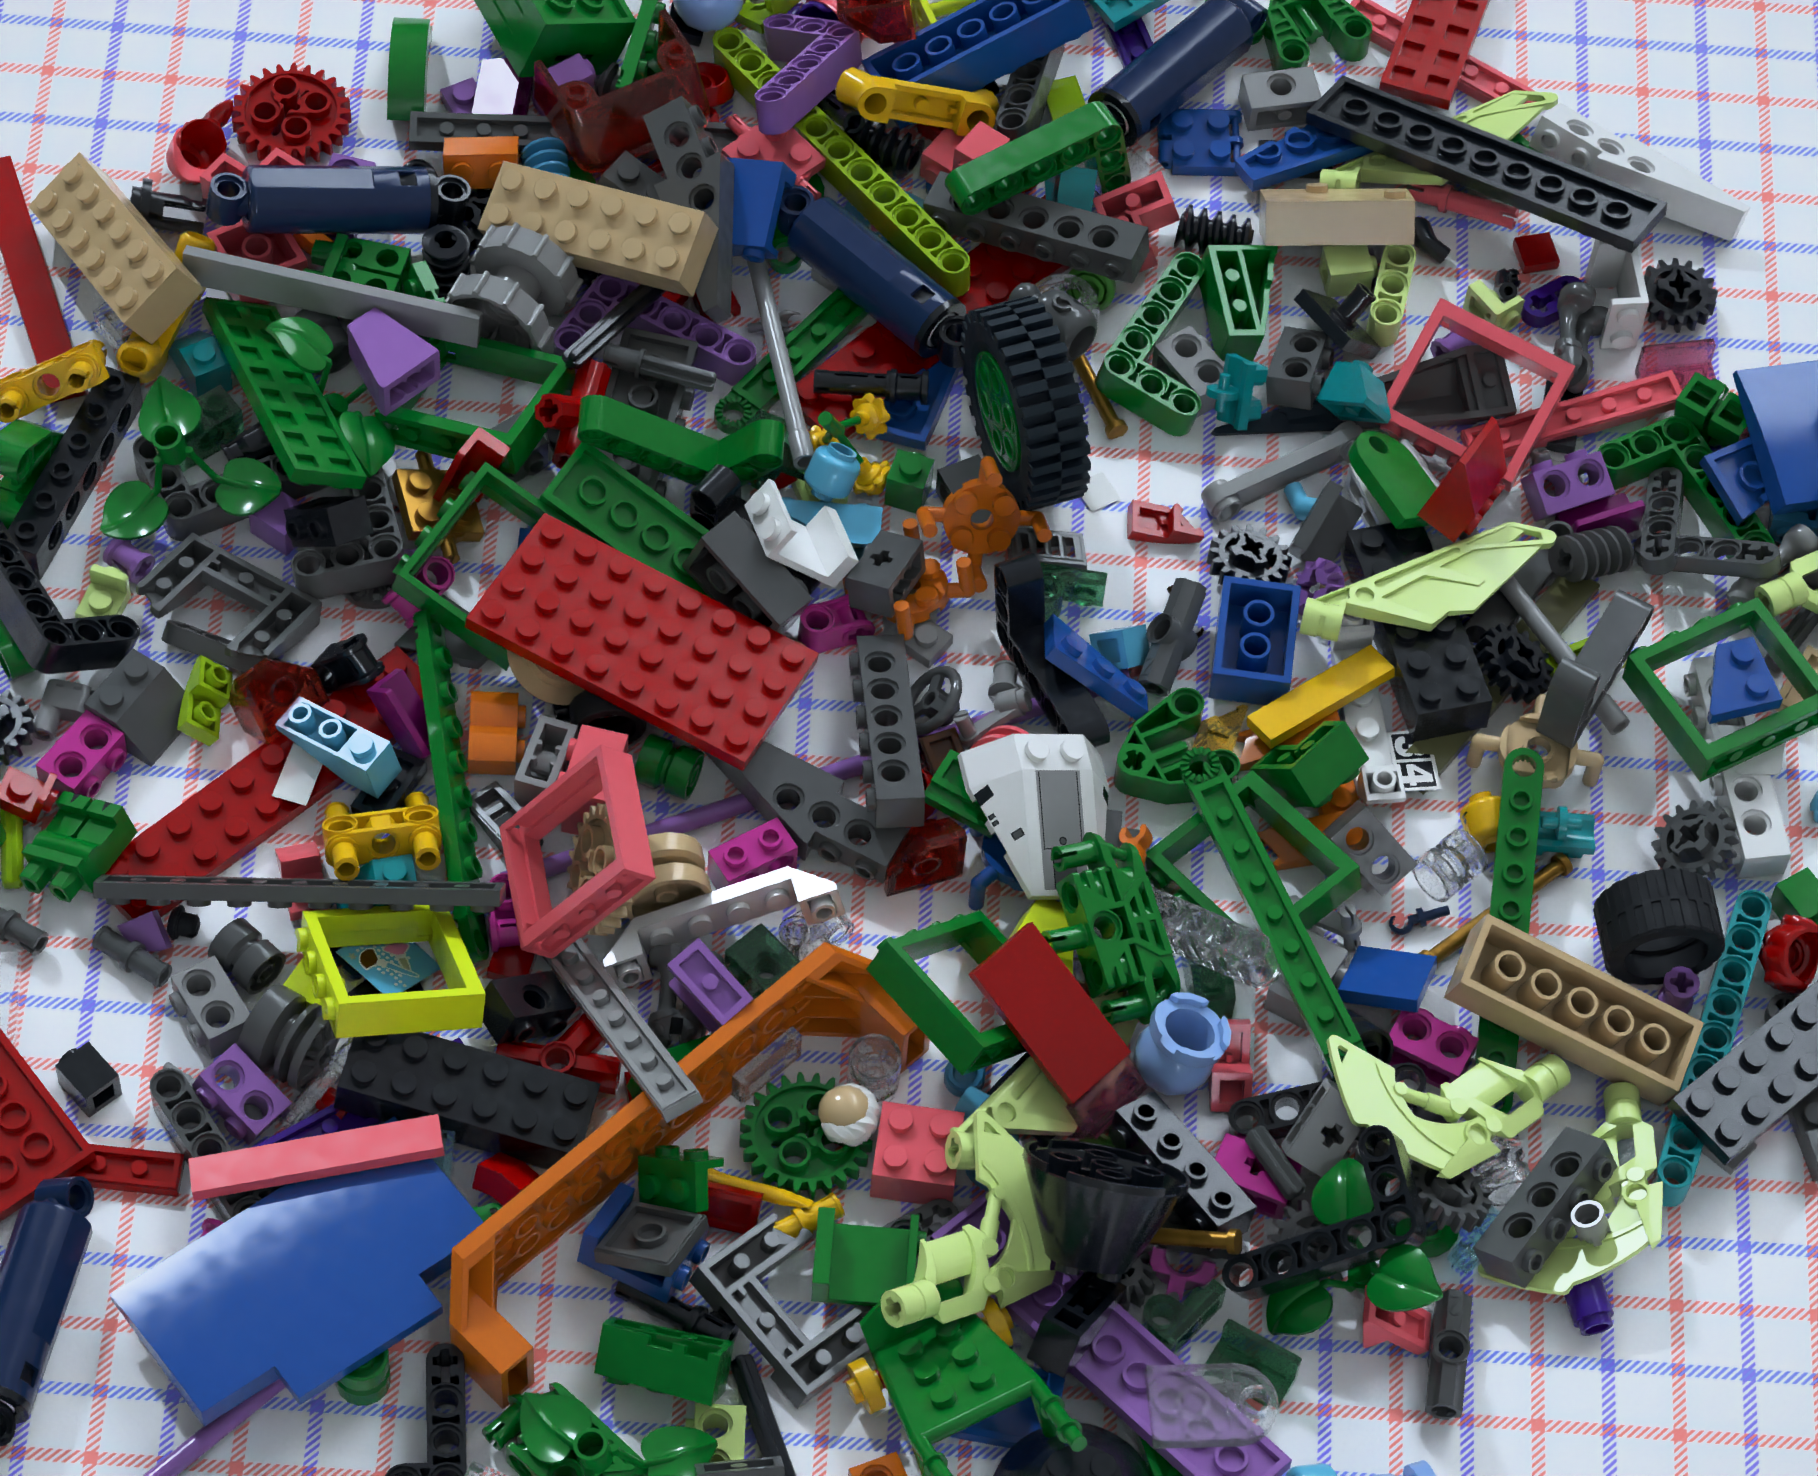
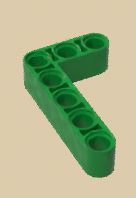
[945,101,1131,215]
[1095,252,1205,437]
[577,395,785,486]
[1598,415,1775,559]

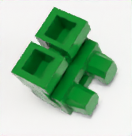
[1674,372,1750,449]

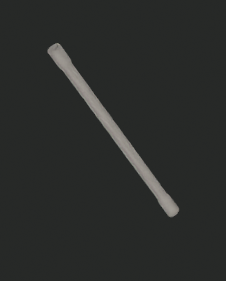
[747,259,814,470]
[1399,439,1630,735]

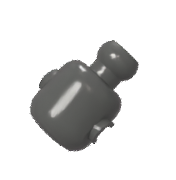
[1008,283,1097,362]

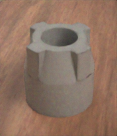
[1571,1200,1611,1247]

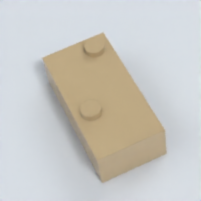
[1259,183,1415,246]

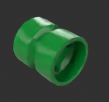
[635,733,705,800]
[336,1349,391,1406]

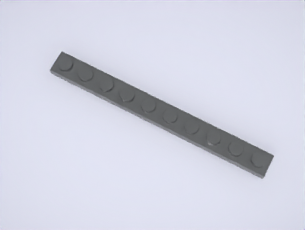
[409,111,758,159]
[93,874,506,913]

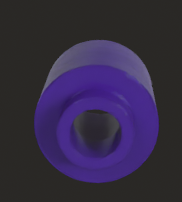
[1564,1275,1614,1336]

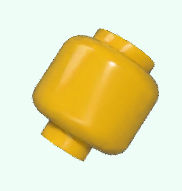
[1460,791,1500,853]

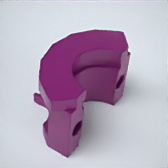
[1148,1245,1218,1300]

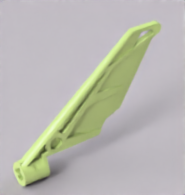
[1319,90,1558,189]
[1299,521,1557,642]
[945,986,1156,1170]

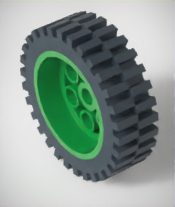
[961,295,1091,511]

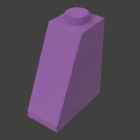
[347,307,441,416]

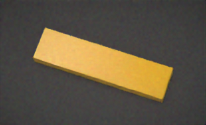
[1247,644,1395,749]

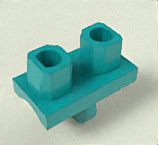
[1206,353,1268,430]
[1536,806,1596,858]

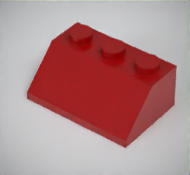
[1417,417,1507,543]

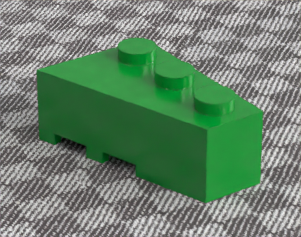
[1199,245,1278,361]
[594,1316,734,1406]

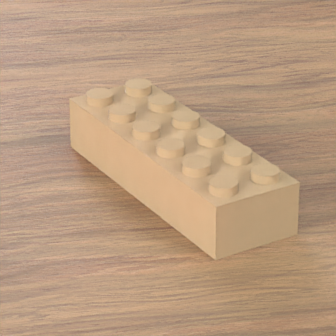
[28,152,204,344]
[477,160,719,297]
[1443,913,1704,1106]

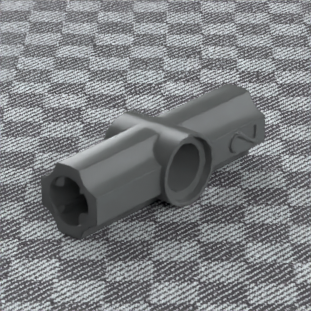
[1138,578,1207,696]
[1425,1289,1473,1420]

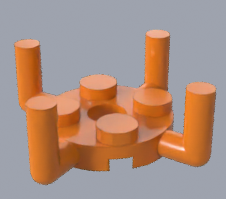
[916,456,1052,593]
[842,518,976,641]

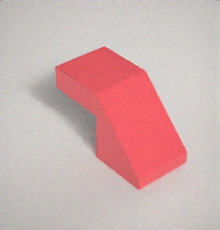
[1208,1019,1253,1112]

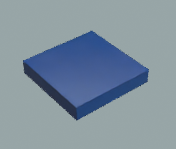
[1338,946,1437,1013]

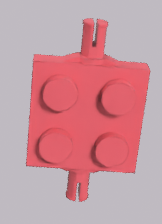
[721,114,826,201]

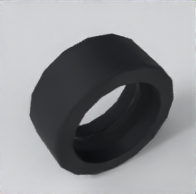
[569,690,646,744]

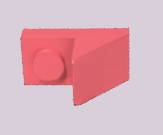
[275,841,330,921]
[1363,1285,1432,1355]

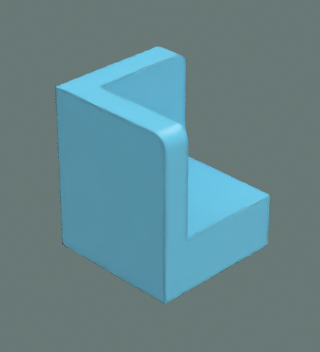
[1089,624,1150,670]

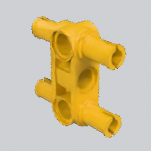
[0,339,110,423]
[322,792,442,881]

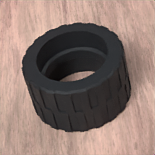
[1593,868,1726,985]

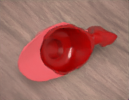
[166,99,233,183]

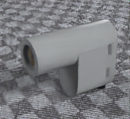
[32,679,94,741]

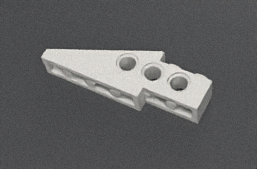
[1529,102,1751,241]

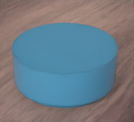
[944,1062,986,1098]

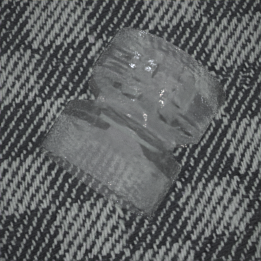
[1412,829,1488,903]
[846,1034,902,1107]
[1473,1134,1531,1206]

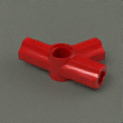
[535,358,612,469]
[495,1013,622,1095]

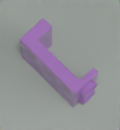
[667,938,754,1034]

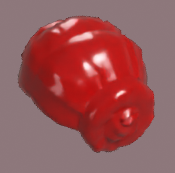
[1758,914,1818,993]

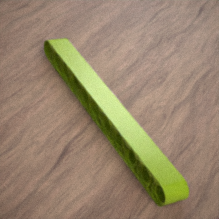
[712,27,970,297]

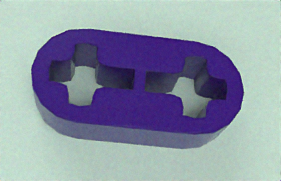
[1521,275,1582,328]

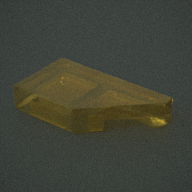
[1192,704,1248,752]

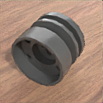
[237,983,340,1093]

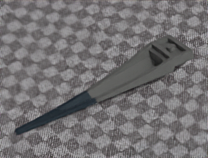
[1211,345,1517,436]

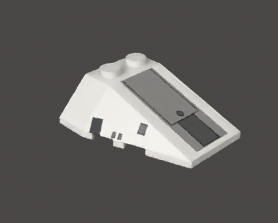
[957,734,1109,900]

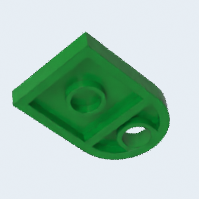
[1348,431,1437,529]

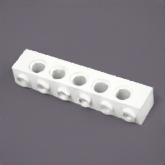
[1683,656,1792,879]

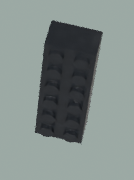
[1343,523,1493,742]
[334,1032,601,1169]

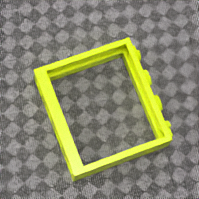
[295,905,486,1038]

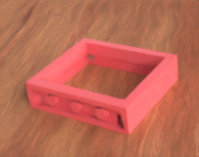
[1375,297,1575,492]
[499,745,656,959]

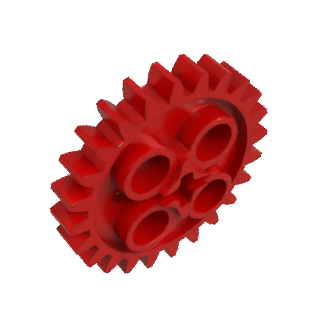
[231,63,352,165]

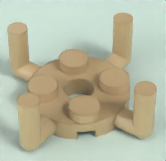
[1466,694,1604,789]

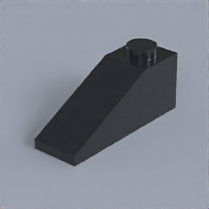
[1026,1271,1127,1378]

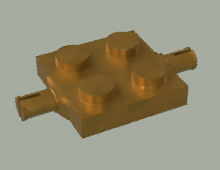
[391,451,485,564]

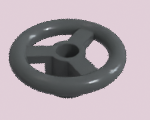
[911,666,962,735]

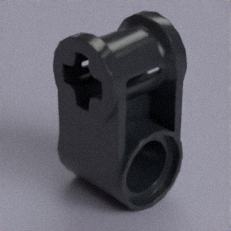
[307,633,385,694]

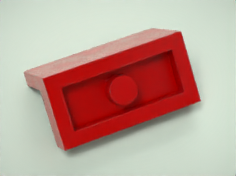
[433,426,511,503]

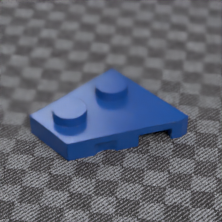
[1707,636,1783,724]

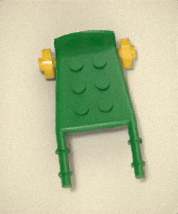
[845,1278,1087,1476]

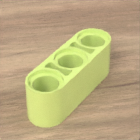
[1365,245,1416,347]

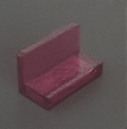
[1635,338,1716,390]
[1066,1056,1148,1139]

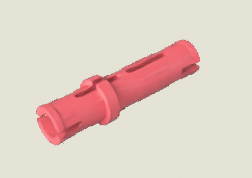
[1409,183,1519,230]

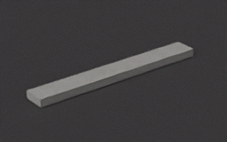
[182,245,483,348]
[542,937,703,1123]

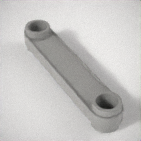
[1201,421,1364,522]

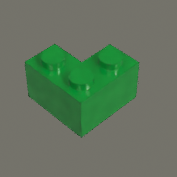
[1250,721,1369,809]

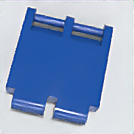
[1157,109,1244,177]

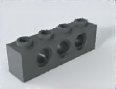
[1473,1126,1618,1288]

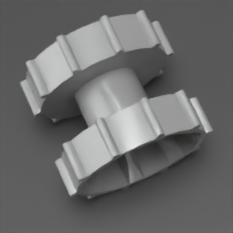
[445,222,583,351]

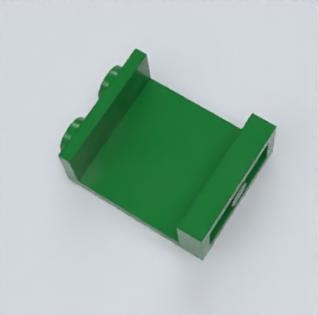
[811,1207,927,1306]

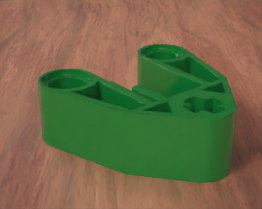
[1263,0,1372,71]
[0,419,64,530]
[1113,687,1240,805]

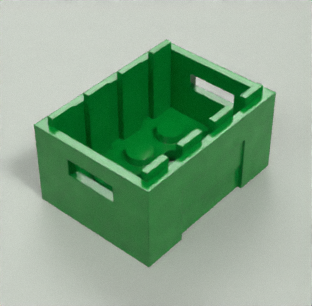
[474,0,636,77]

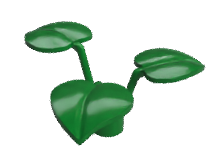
[265,317,395,478]
[100,376,283,540]
[1266,1158,1443,1336]
[520,1392,718,1476]

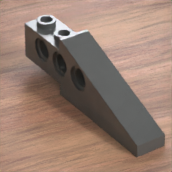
[643,96,735,324]
[704,741,908,884]

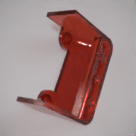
[534,9,710,173]

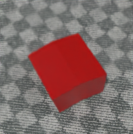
[472,1152,540,1206]

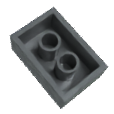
[682,511,813,634]

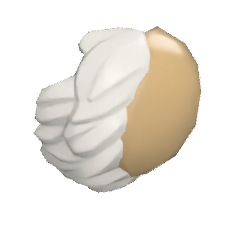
[818,1083,881,1147]

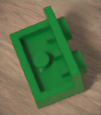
[638,1145,724,1213]

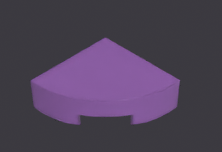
[117,910,173,951]

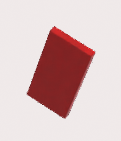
[968,922,1131,1104]

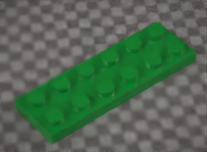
[539,442,709,597]

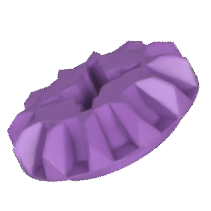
[1295,557,1345,616]

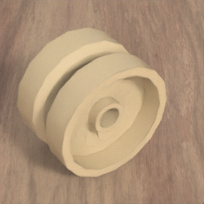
[626,832,712,921]

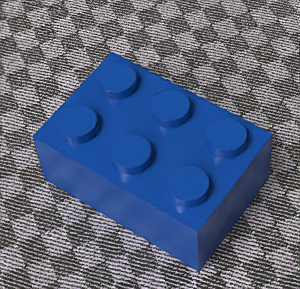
[1208,575,1301,705]

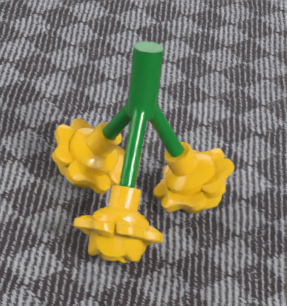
[809,393,891,496]

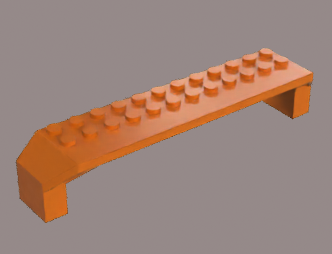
[449,942,930,1409]

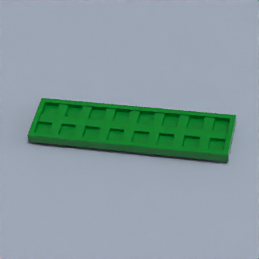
[201,297,367,490]

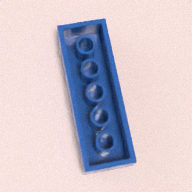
[861,0,1094,130]

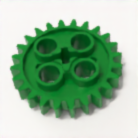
[739,1072,873,1200]

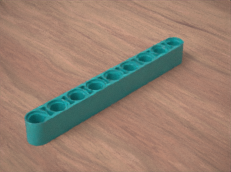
[1651,890,1772,1207]

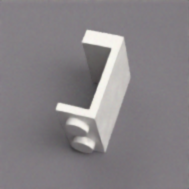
[1585,239,1649,350]
[744,479,859,588]

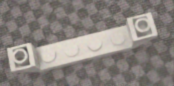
[1330,614,1406,805]
[603,866,846,989]

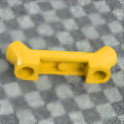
[835,67,999,137]
[116,231,217,383]

